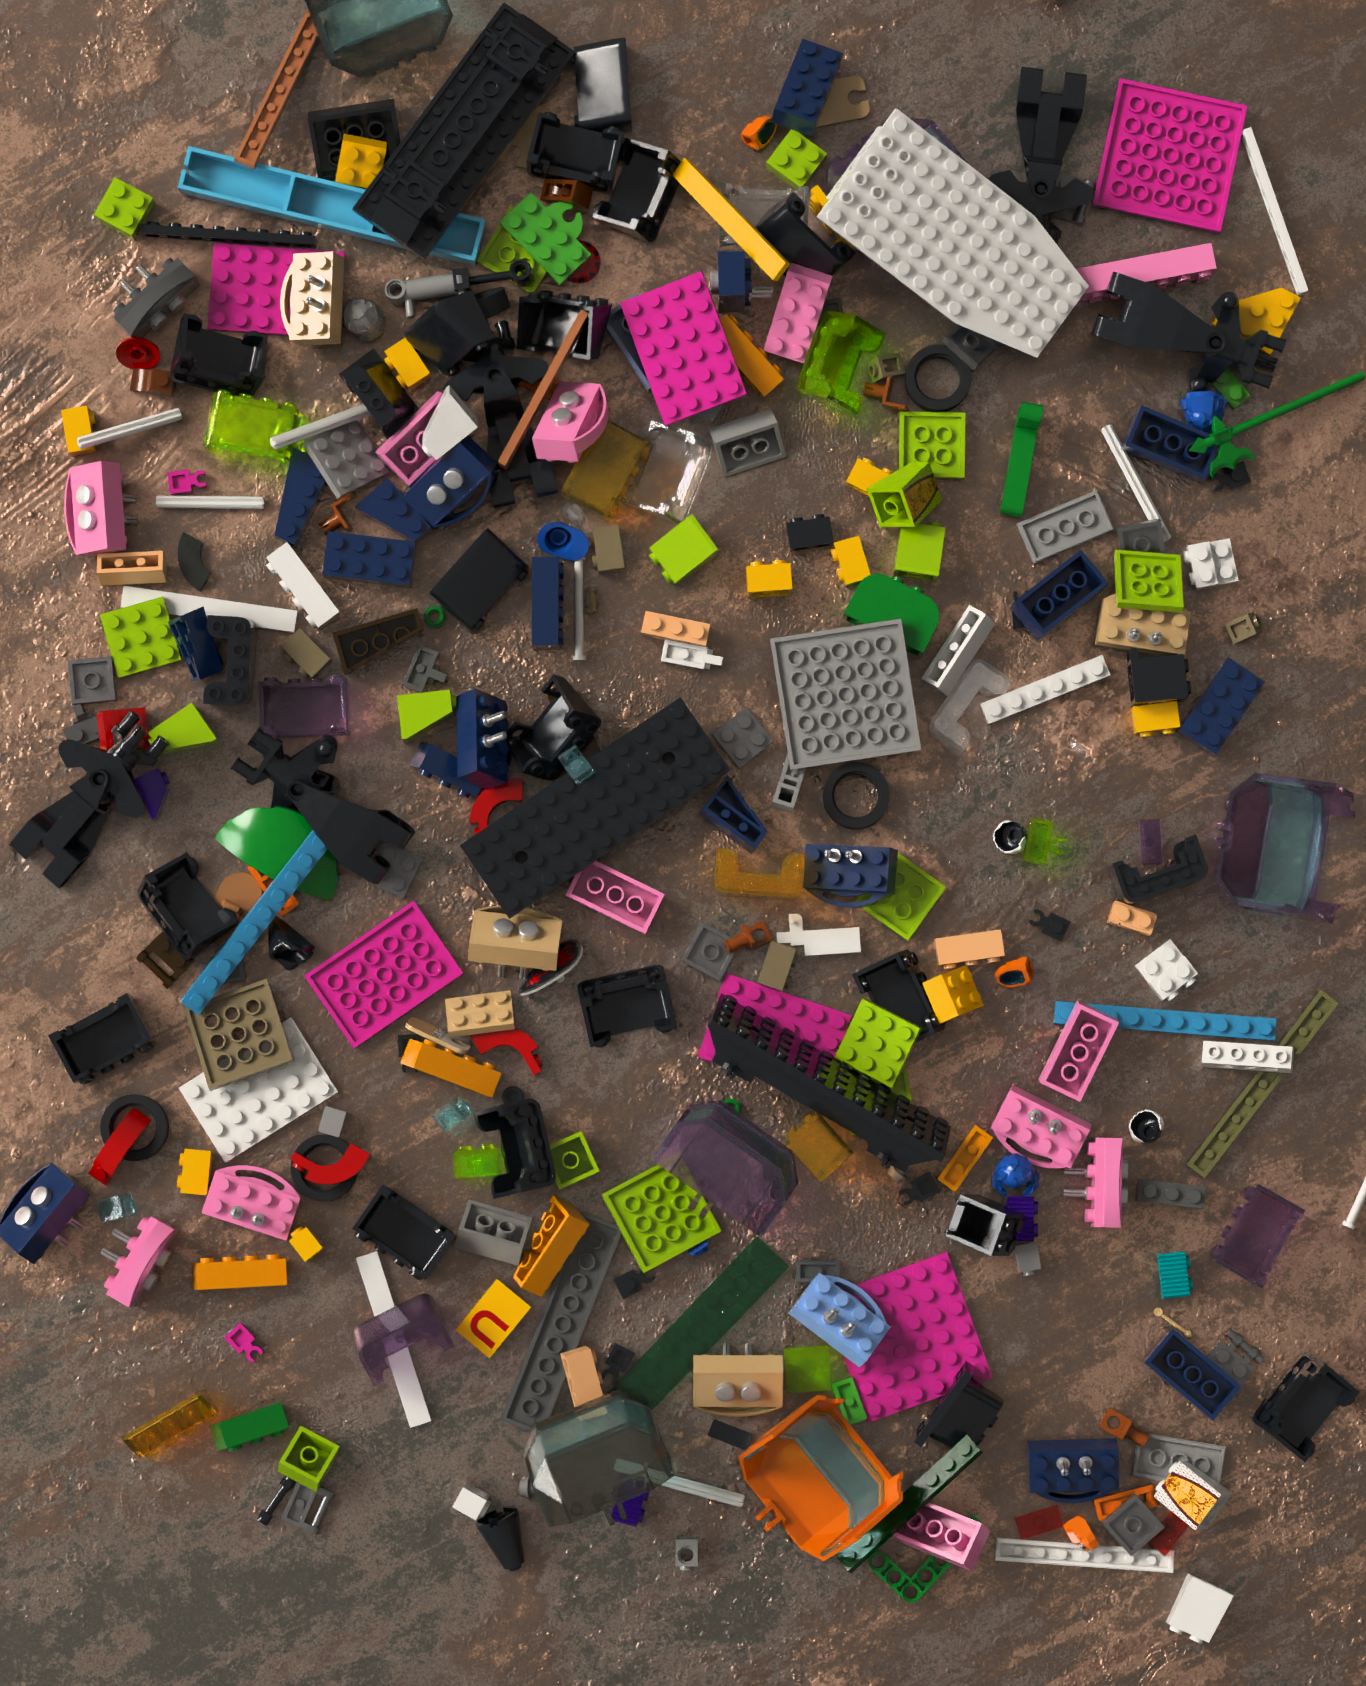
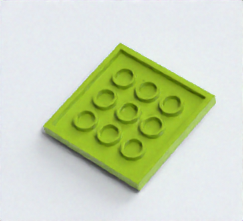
[601,1153,721,1273]

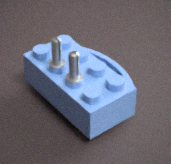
[789,1272,890,1367]

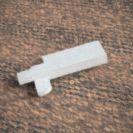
[776,913,861,956]

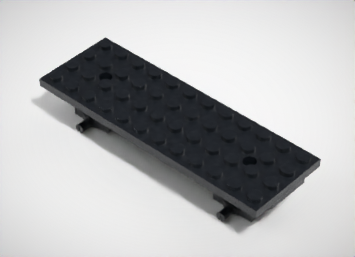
[352,3,575,261]
[460,697,730,919]
[708,993,951,1173]

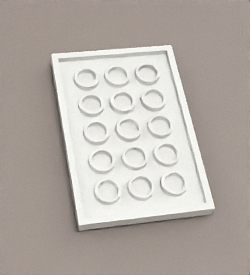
[179,1017,338,1163]

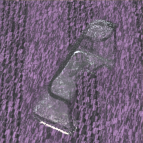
[620,421,711,524]

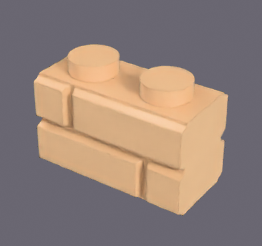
[1107,901,1158,936]

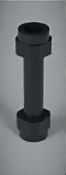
[256,1476,296,1526]

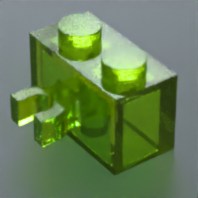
[1022,817,1066,867]
[453,1144,500,1178]

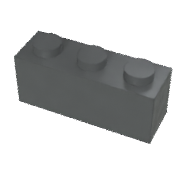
[1135,1179,1206,1209]

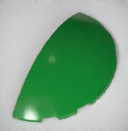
[215,806,339,901]

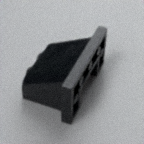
[339,348,419,440]
[914,1361,1003,1449]

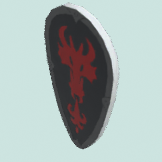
[518,939,583,996]

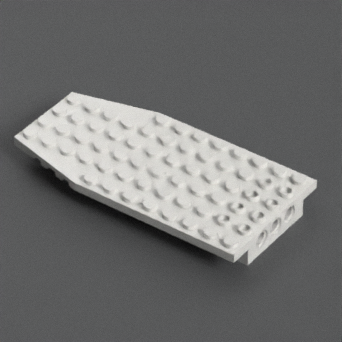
[816,109,1089,358]

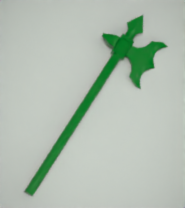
[1188,371,1365,479]

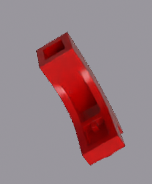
[470,778,523,835]
[470,1028,543,1076]
[88,1108,151,1186]
[290,1143,371,1184]

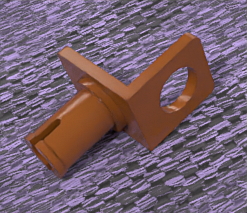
[863,376,909,412]
[318,492,357,536]
[723,921,773,954]
[1099,1408,1150,1448]

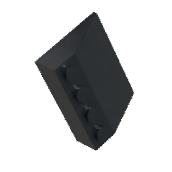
[308,99,401,180]

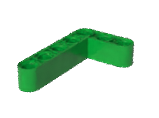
[1000,402,1044,518]
[868,1515,981,1603]

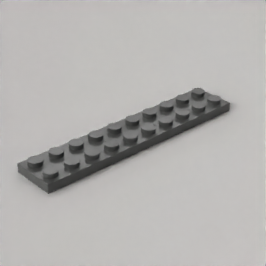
[501,1212,622,1436]

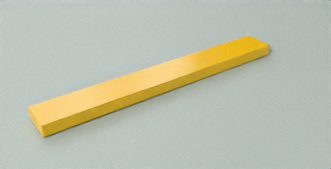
[672,158,790,281]

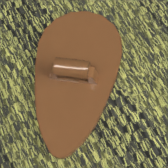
[212,872,262,945]

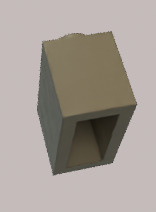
[589,524,625,574]
[281,628,332,680]
[757,941,799,992]

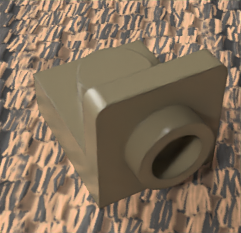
[868,353,905,383]
[1225,612,1262,644]

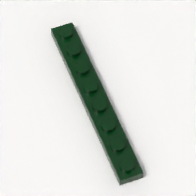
[835,1435,983,1573]

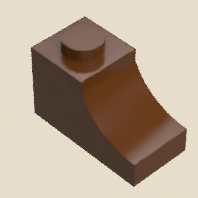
[540,179,594,209]
[130,368,176,398]

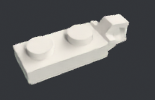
[661,639,723,670]

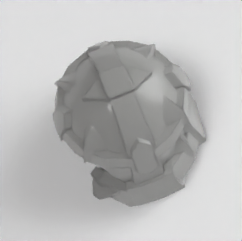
[342,297,385,342]

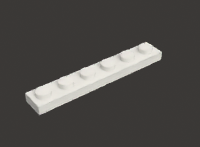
[980,655,1110,725]

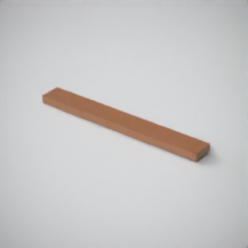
[234,12,326,170]
[498,310,589,470]

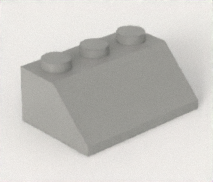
[709,408,786,477]
[454,1199,533,1266]

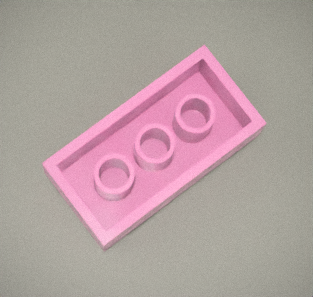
[764,263,833,364]
[375,391,443,485]
[566,861,665,935]
[1039,1000,1119,1102]
[892,1502,990,1571]

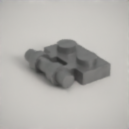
[1206,1329,1265,1386]

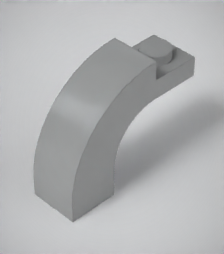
[771,753,806,813]

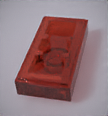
[1014,1505,1063,1540]
[1147,1511,1189,1557]

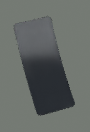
[708,1419,753,1450]

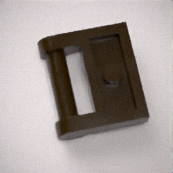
[136,932,195,989]

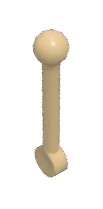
[1154,1308,1193,1339]

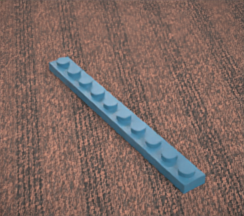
[180,830,328,1015]
[1054,1001,1276,1041]

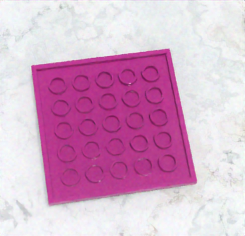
[1092,78,1248,233]
[842,1252,993,1423]

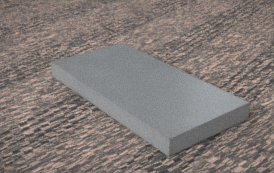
[1016,490,1115,565]
[1131,1433,1227,1484]

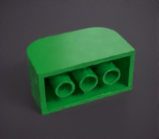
[842,574,939,658]

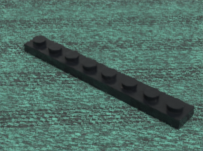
[140,221,317,249]

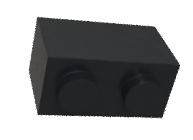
[786,514,834,552]

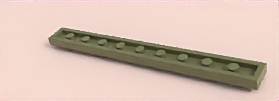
[1186,990,1339,1178]

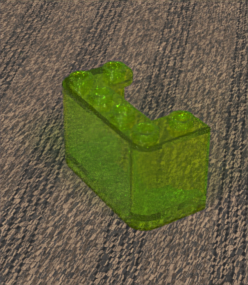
[797,311,886,416]
[203,390,302,466]

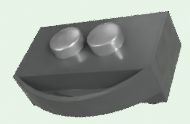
[113,257,200,338]

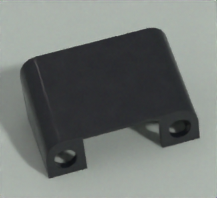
[516,290,612,360]
[506,674,601,780]
[852,949,947,1043]

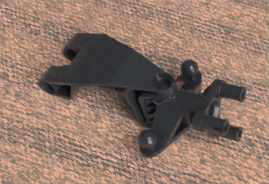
[988,67,1094,245]
[1091,272,1286,392]
[443,319,558,509]
[9,710,170,889]
[230,727,415,885]

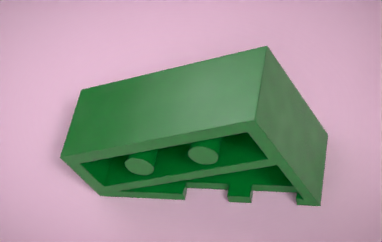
[209,1402,289,1452]

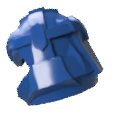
[1180,391,1228,433]
[992,1153,1040,1197]

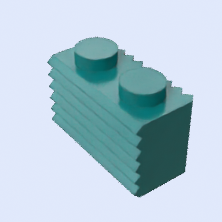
[1157,1251,1193,1299]

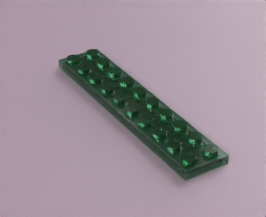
[606,1236,789,1428]

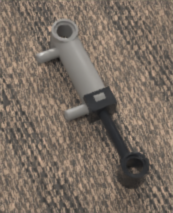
[384,259,534,319]

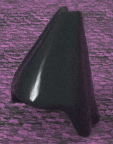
[268,916,315,970]

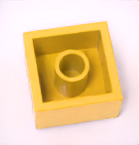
[335,134,387,188]
[746,560,792,598]
[922,965,984,1024]

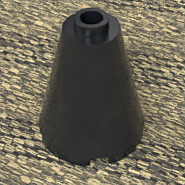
[476,1506,524,1572]

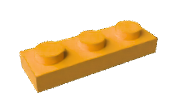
[937,1125,993,1192]

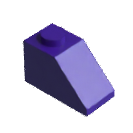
[135,768,170,821]

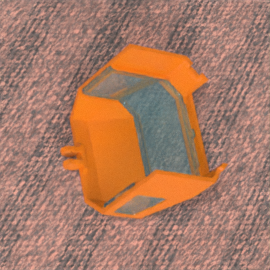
[739,1395,903,1561]

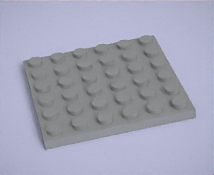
[770,618,922,770]

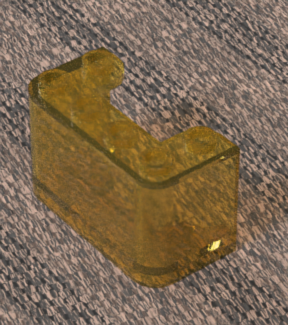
[560,420,651,523]
[714,848,805,901]
[784,1112,854,1182]

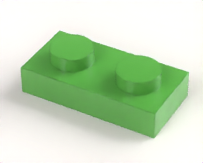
[1212,368,1250,410]
[831,1377,867,1425]

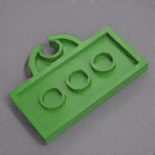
[499,192,591,286]

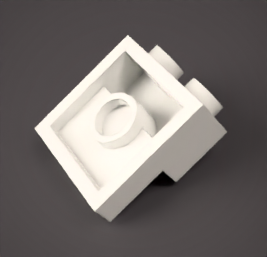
[1183,538,1239,590]
[1135,939,1198,1001]

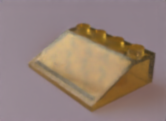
[121,1389,219,1459]

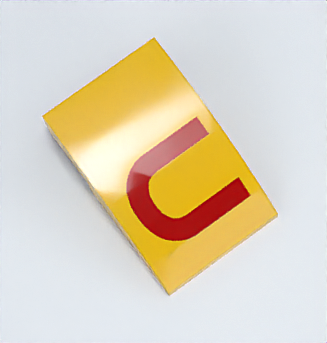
[456,1279,531,1358]

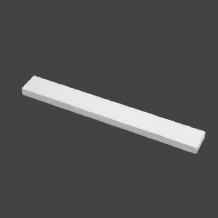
[1241,127,1309,297]
[121,586,298,633]
[356,1251,432,1428]
[995,1538,1175,1573]

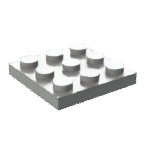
[302,420,390,499]

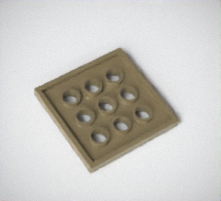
[184,979,294,1091]

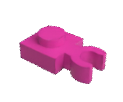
[167,469,207,495]
[224,1322,264,1363]

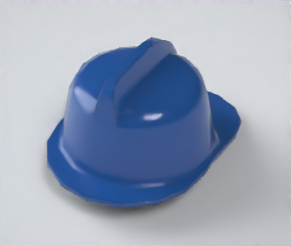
[537,522,589,561]

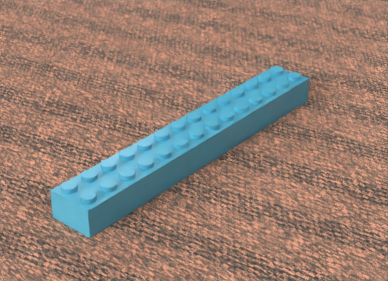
[178,146,487,266]

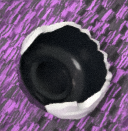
[993,820,1027,854]
[1129,1109,1164,1143]

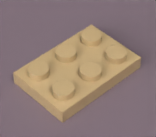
[445,990,515,1038]

